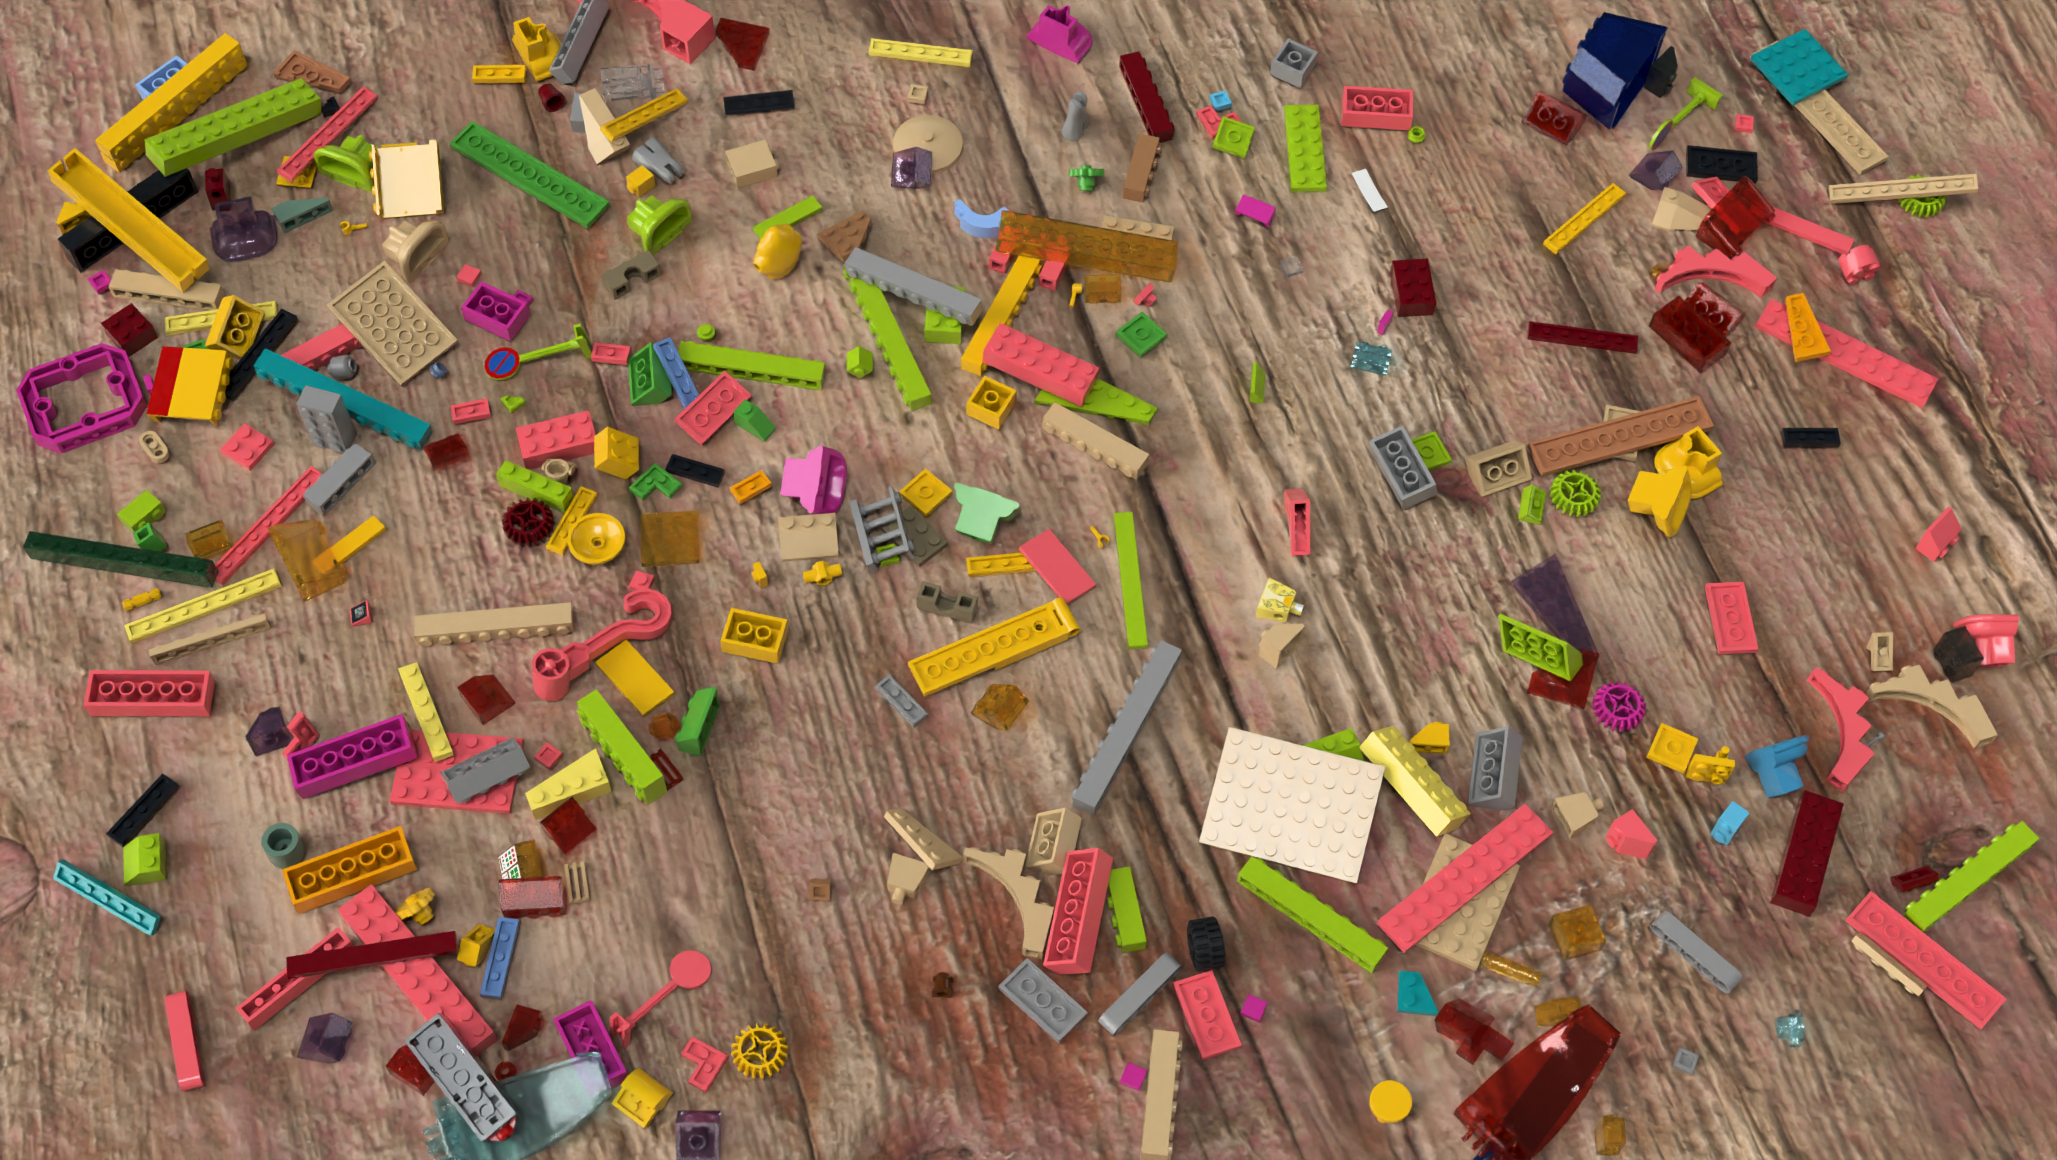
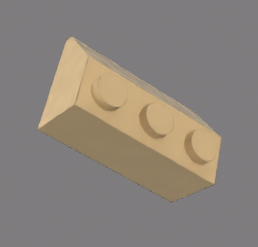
[1465,440,1532,497]
[778,513,839,561]
[1024,807,1082,875]

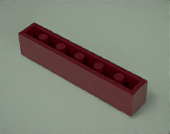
[1119,51,1175,143]

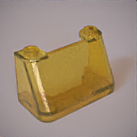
[267,519,347,602]

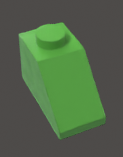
[733,399,776,442]

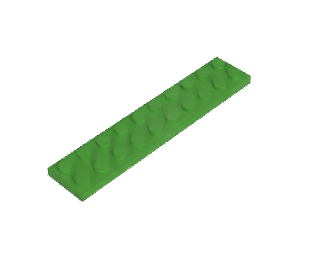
[449,121,610,229]

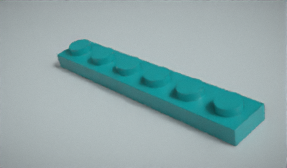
[53,859,161,936]

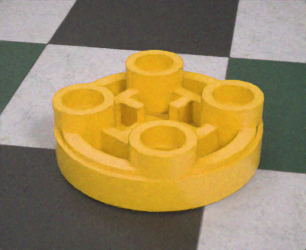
[1369,1080,1412,1123]

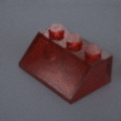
[1522,91,1587,146]
[1676,282,1746,344]
[499,876,567,919]

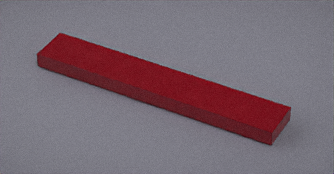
[1527,321,1638,354]

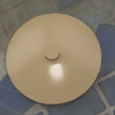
[893,115,963,175]

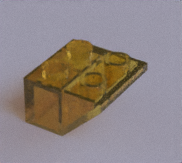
[970,684,1029,730]

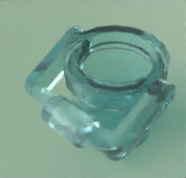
[1775,1010,1805,1048]

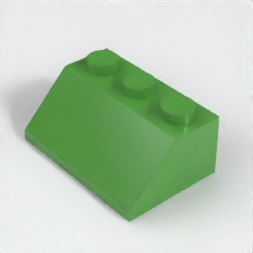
[628,342,672,406]
[675,687,720,757]

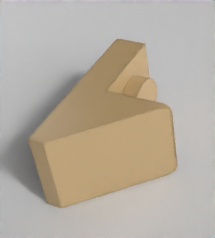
[1866,632,1893,671]

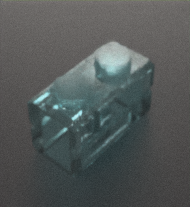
[1350,342,1392,376]

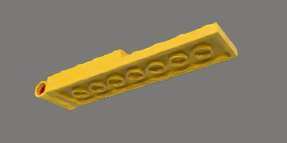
[908,597,1081,697]

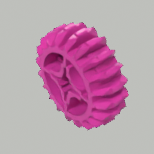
[1592,681,1646,732]

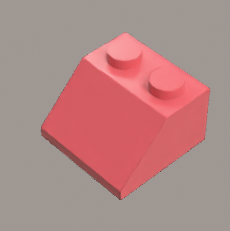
[1915,506,1962,562]
[1605,809,1657,859]

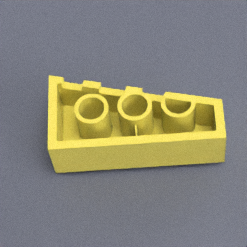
[525,748,612,820]

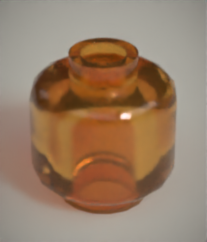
[649,712,680,740]

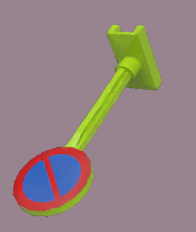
[1649,77,1723,150]
[484,323,592,380]

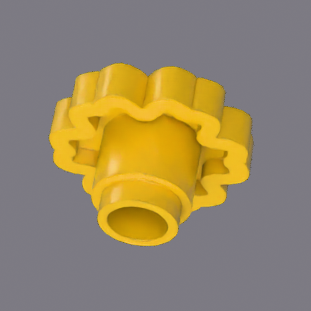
[395,888,435,925]

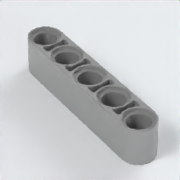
[1650,911,1743,994]
[1098,952,1183,1036]

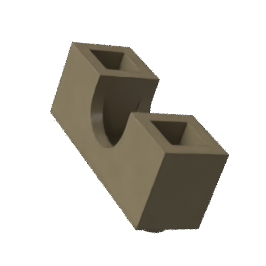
[602,250,661,300]
[917,581,978,624]

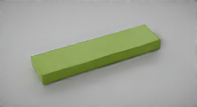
[752,195,822,240]

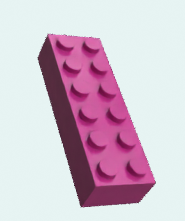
[287,714,418,799]

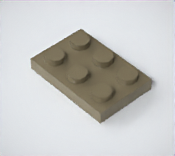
[882,506,948,568]

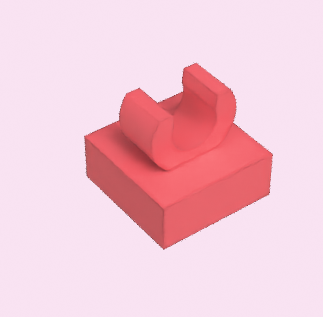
[1133,283,1157,307]

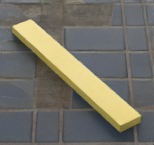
[124,568,282,644]

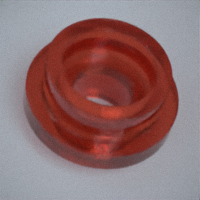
[495,1062,516,1083]

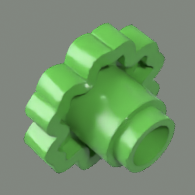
[1069,165,1104,191]

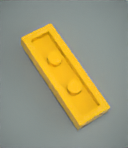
[472,65,526,83]

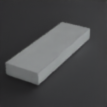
[875,674,928,728]

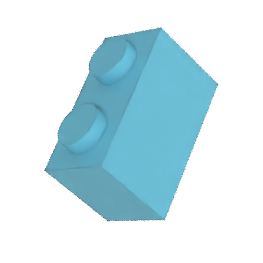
[1710,801,1749,846]

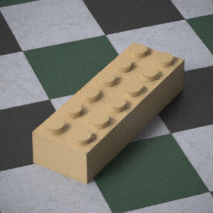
[1140,1029,1182,1160]

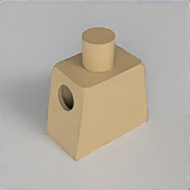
[1552,792,1604,839]
[887,853,930,905]

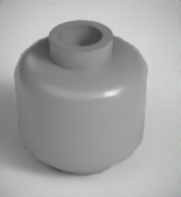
[327,355,357,380]

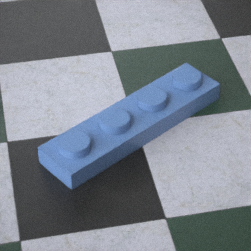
[653,337,699,409]
[480,917,520,1000]

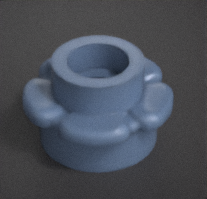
[430,362,448,379]

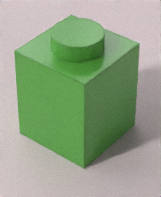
[133,522,167,558]

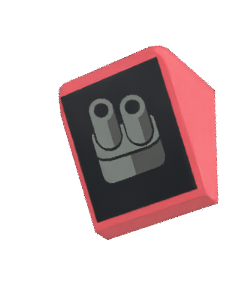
[350,600,372,626]

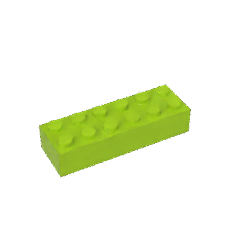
[576,689,667,805]

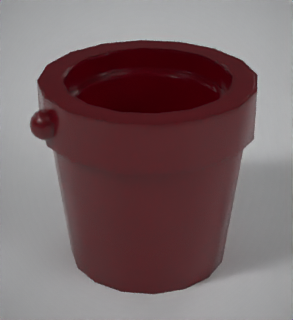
[538,83,565,112]

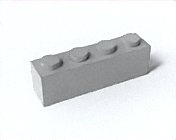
[303,443,375,516]

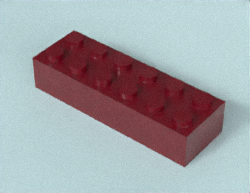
[1770,790,1844,917]

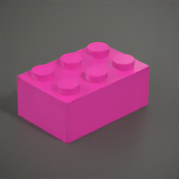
[461,281,530,342]

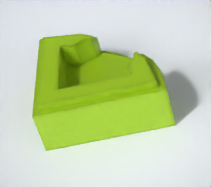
[500,395,527,414]

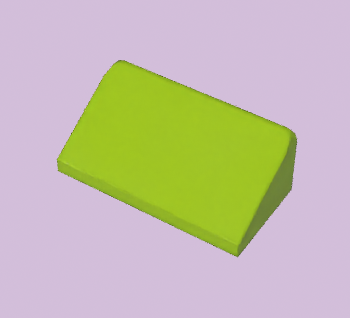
[1250,362,1266,404]
[1518,484,1546,525]

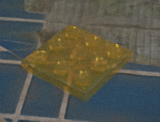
[640,510,700,567]

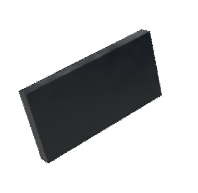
[1686,145,1758,184]

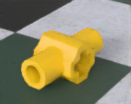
[802,561,842,586]

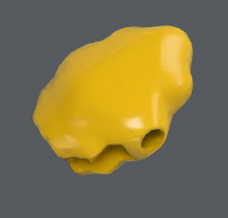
[753,224,802,280]

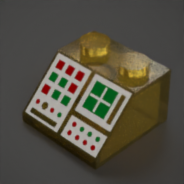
[498,839,546,895]

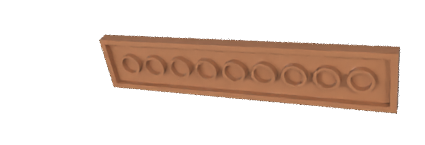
[1527,396,1714,477]

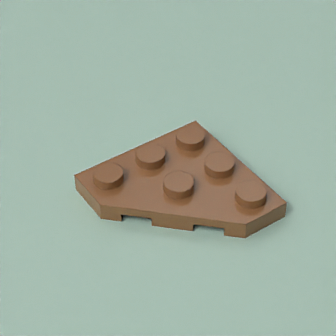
[817,211,872,263]

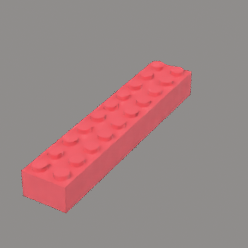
[337,884,498,1057]

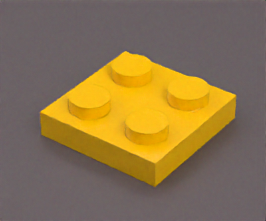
[899,468,953,517]
[1646,723,1698,774]

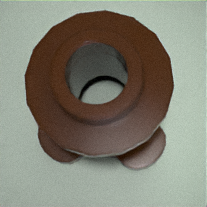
[932,972,953,998]

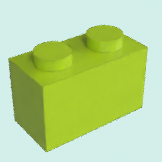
[117,490,166,533]

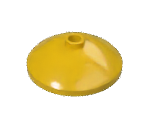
[567,513,625,565]

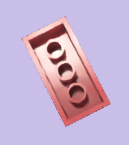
[1341,86,1413,130]
[516,410,596,470]

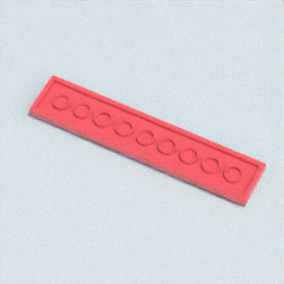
[1755,298,1938,408]
[1376,804,1553,954]

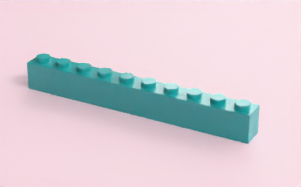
[254,348,432,450]

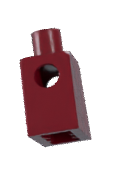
[205,168,230,211]

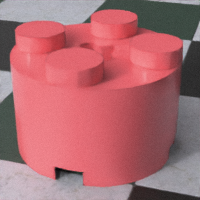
[1838,245,1881,285]

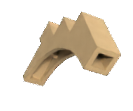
[1865,665,1998,749]
[963,847,1054,960]

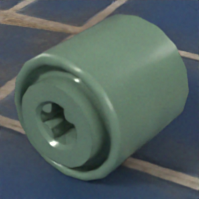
[261,823,305,869]

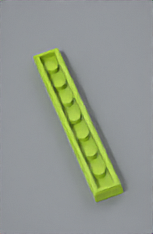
[1113,512,1148,650]

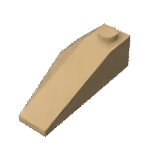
[1651,187,1727,233]

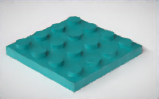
[1750,29,1848,106]

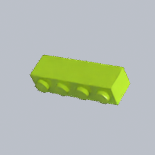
[496,460,574,514]
[1106,866,1147,953]

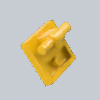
[1685,746,1735,785]

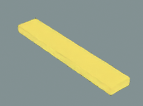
[869,38,973,67]
[165,301,278,336]

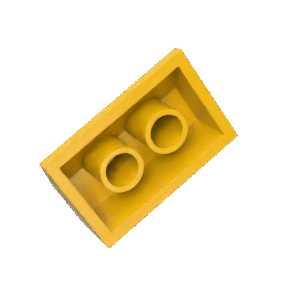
[204,295,265,359]

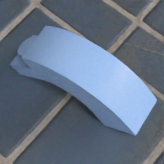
[954,199,1016,238]

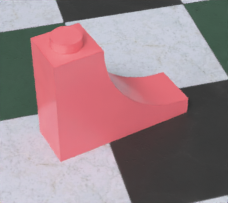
[1284,488,1310,556]

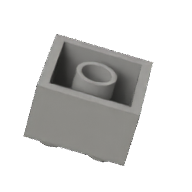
[1270,38,1318,88]

